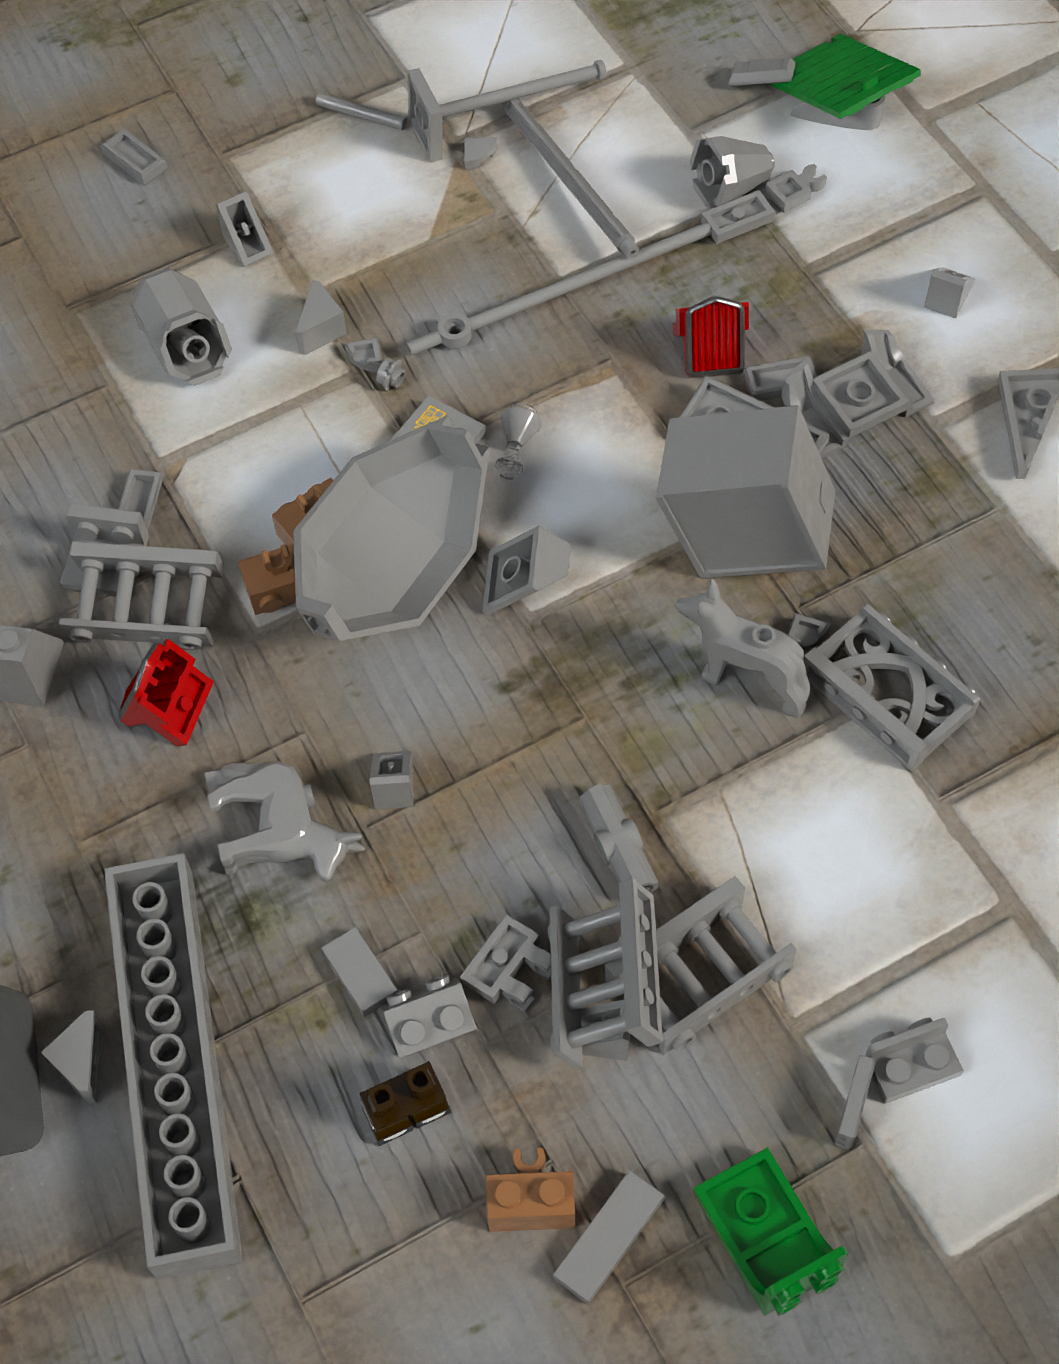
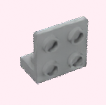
[60,504,149,595]

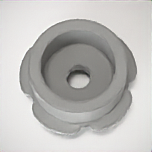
[376,358,406,391]

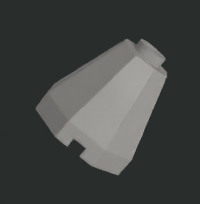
[690,136,775,207]

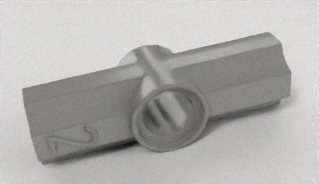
[579,784,659,893]

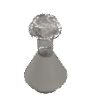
[495,403,542,480]

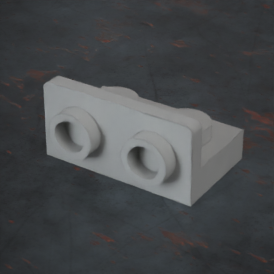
[865,1017,964,1104]

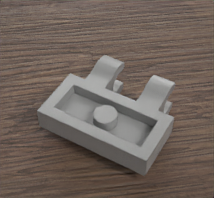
[460,914,551,1013]

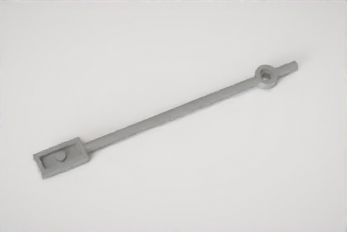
[406,190,775,355]

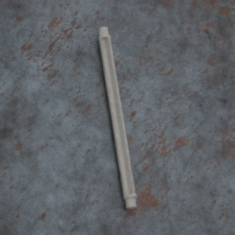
[501,98,639,259]

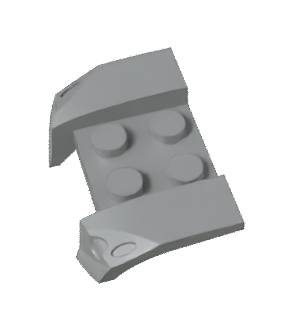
[782,330,934,458]

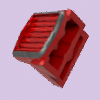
[672,296,749,377]
[119,639,214,747]

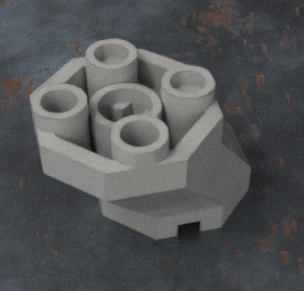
[130,267,232,386]

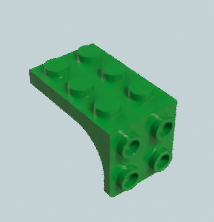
[693,1147,848,1316]

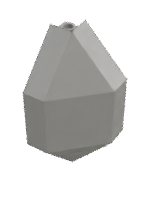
[293,415,490,641]

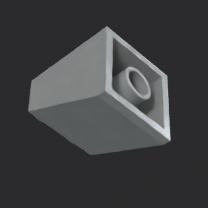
[0,625,64,707]

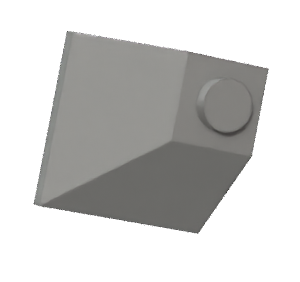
[482,526,571,615]

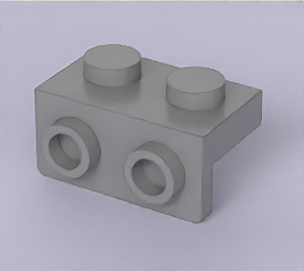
[380,975,477,1059]

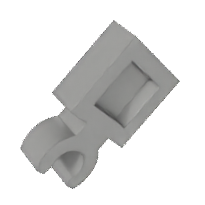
[765,164,827,213]

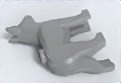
[675,579,810,718]
[204,761,365,882]

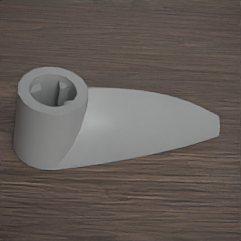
[791,95,886,130]

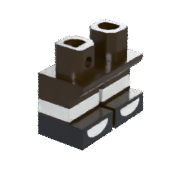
[359,1061,452,1146]

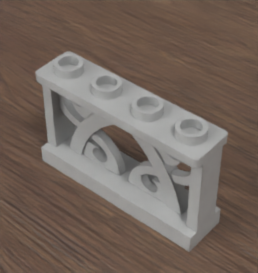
[803,604,980,772]

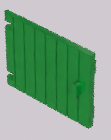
[767,34,921,119]

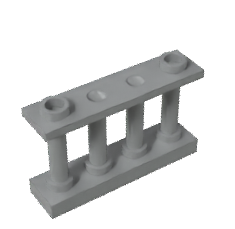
[59,542,224,650]
[605,876,796,1055]
[548,878,663,1069]

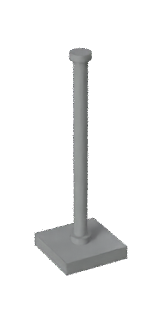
[407,60,607,163]

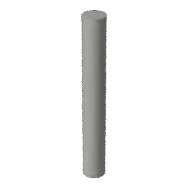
[316,93,407,130]

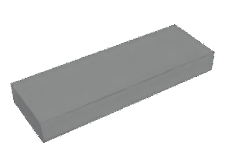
[553,1170,665,1305]

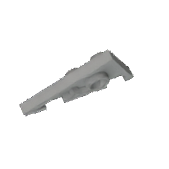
[998,368,1059,479]

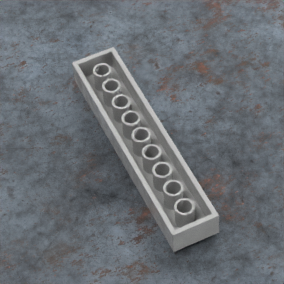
[104,853,243,1280]

